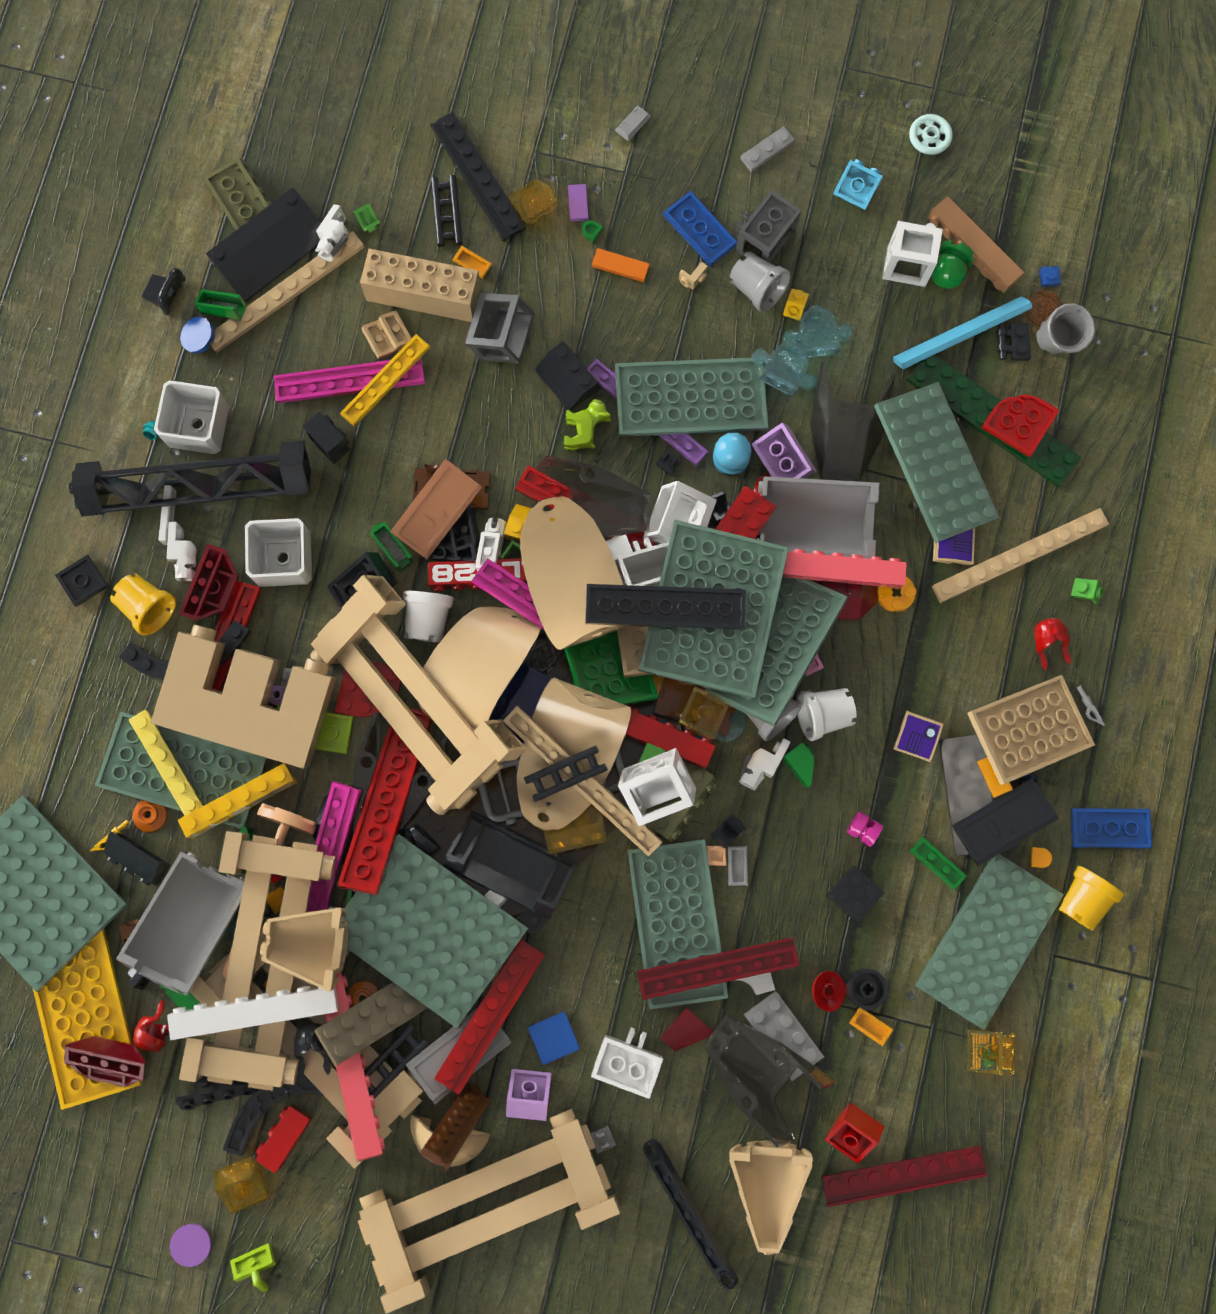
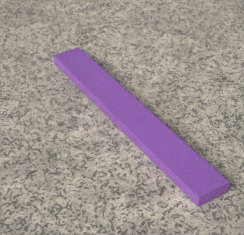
[587,358,709,467]

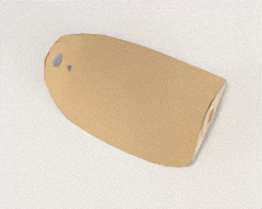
[520,497,628,650]
[419,607,541,731]
[517,678,631,831]

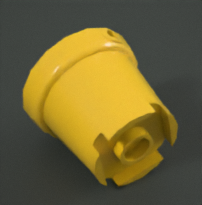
[110,573,176,635]
[1059,866,1124,931]

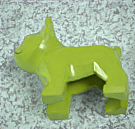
[564,399,611,451]

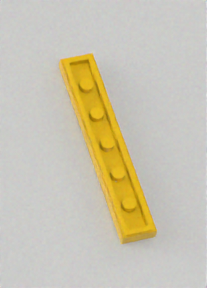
[340,334,430,427]

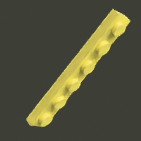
[129,710,204,816]

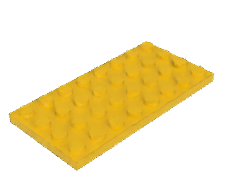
[33,929,143,1110]

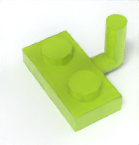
[230,1243,276,1292]

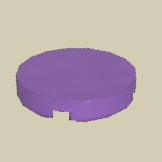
[170,1223,212,1267]

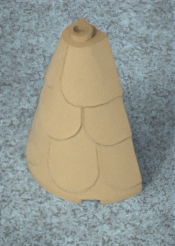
[410,1114,490,1167]
[729,1140,813,1255]

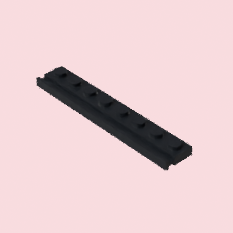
[430,112,526,242]

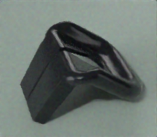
[142,268,186,315]

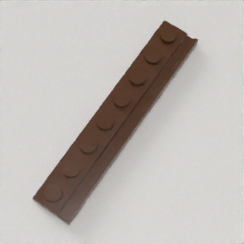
[420,1083,492,1171]

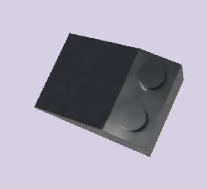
[327,552,397,609]

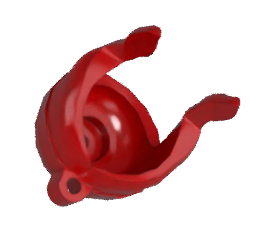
[1034,618,1071,670]
[133,1000,169,1053]

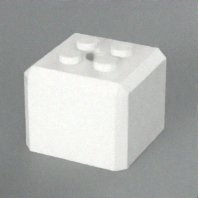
[154,380,230,454]
[245,518,312,587]

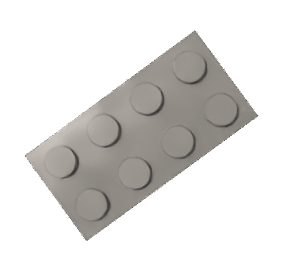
[744,991,824,1081]

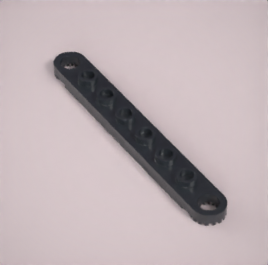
[642,1139,738,1290]

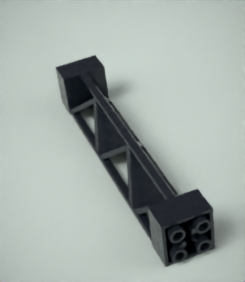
[69,440,311,517]

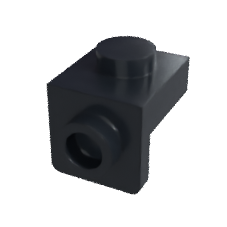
[710,491,730,525]
[711,814,746,849]

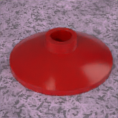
[812,971,845,1012]

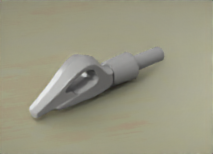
[1077,685,1105,726]

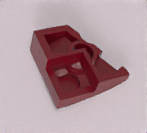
[660,1008,715,1051]

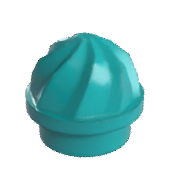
[142,421,159,440]

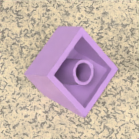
[506,1069,551,1121]

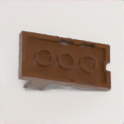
[413,464,490,510]
[653,677,736,736]

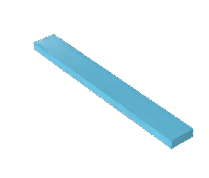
[893,296,1032,369]

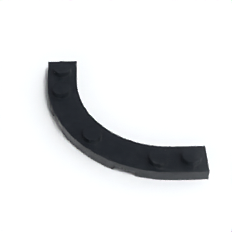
[119,620,251,680]
[222,1073,324,1156]

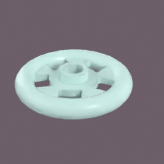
[910,114,953,155]

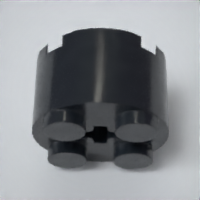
[845,969,889,1010]

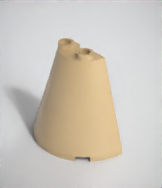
[260,908,349,992]

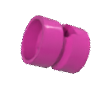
[846,811,883,847]

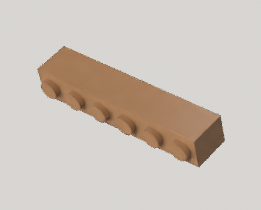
[928,196,1024,293]

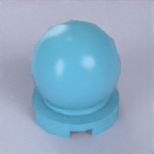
[713,433,752,475]

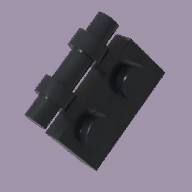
[996,323,1031,361]

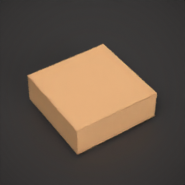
[706,846,726,866]

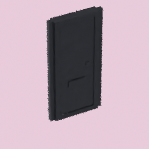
[952,779,1059,866]

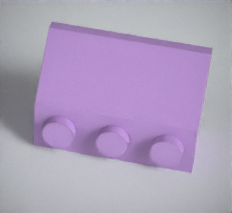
[752,423,817,479]

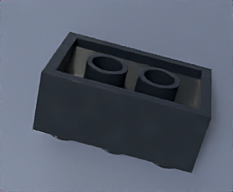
[535,341,598,411]
[103,831,170,886]

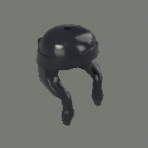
[294,1023,331,1077]

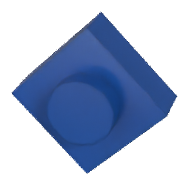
[1039,266,1061,287]

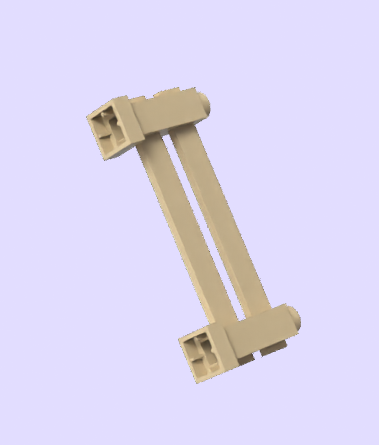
[310,575,526,815]
[179,831,336,1091]
[190,927,424,1169]
[358,1109,621,1314]

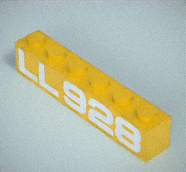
[178,763,298,839]

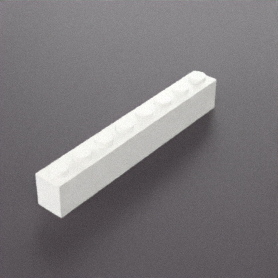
[167,986,339,1040]

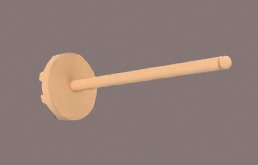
[221,803,316,980]

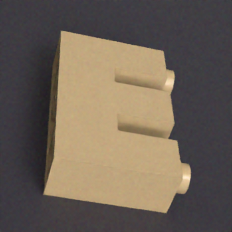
[151,624,337,769]

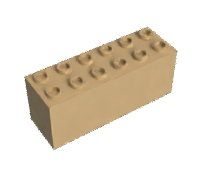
[360,249,481,322]

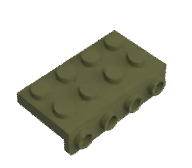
[203,154,271,230]
[645,761,717,843]

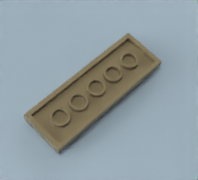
[314,982,428,1067]

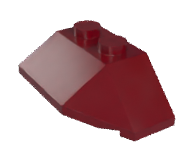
[179,544,239,621]
[813,580,878,620]
[64,1036,146,1087]

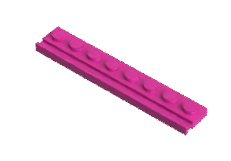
[274,357,425,404]
[471,558,544,630]
[306,781,361,913]

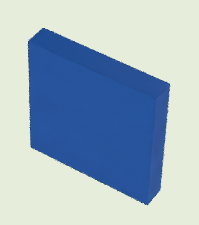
[528,1011,580,1065]

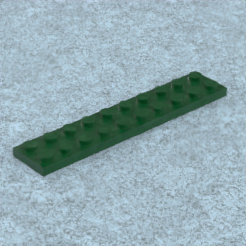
[906,354,1082,488]

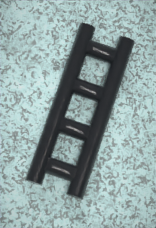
[431,175,463,247]
[524,745,608,802]
[364,1024,429,1099]

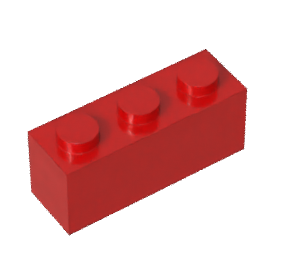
[255,1104,313,1173]

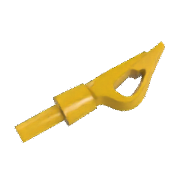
[90,820,129,852]

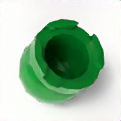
[931,240,975,289]

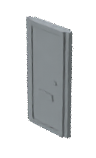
[406,1008,512,1104]

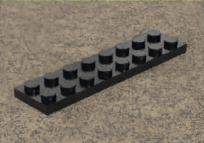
[585,584,745,630]

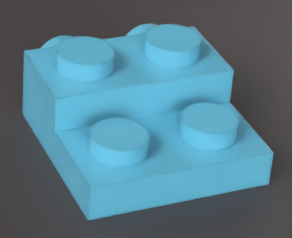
[833,159,883,210]

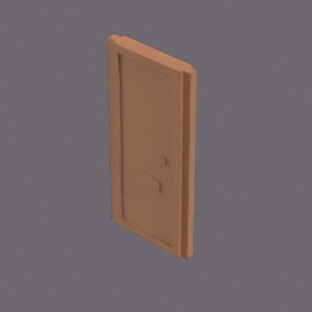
[390,459,482,559]

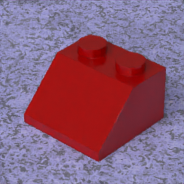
[824,1103,885,1164]

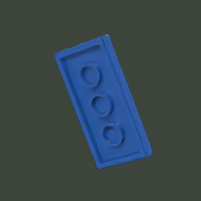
[663,191,737,267]
[1070,808,1152,849]

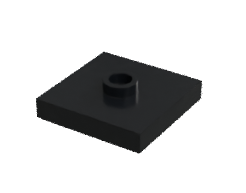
[55,555,109,607]

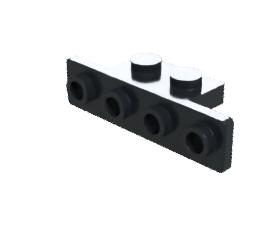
[176,1076,260,1110]

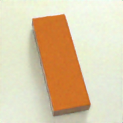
[592,248,649,282]

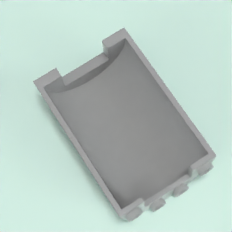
[756,476,879,559]
[116,852,245,996]

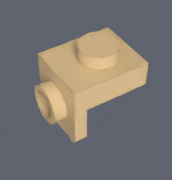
[679,262,708,290]

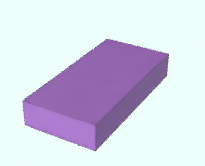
[568,184,588,222]

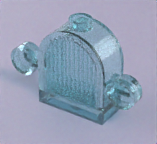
[782,305,852,358]
[751,341,817,396]

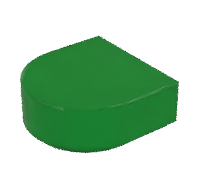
[582,220,604,243]

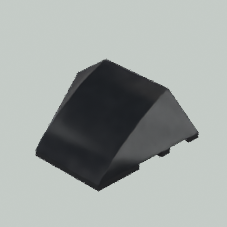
[421,502,480,562]

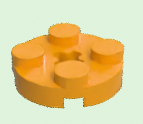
[877,577,916,612]

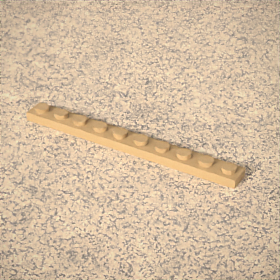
[210,231,365,353]
[932,508,1109,603]
[503,705,662,857]

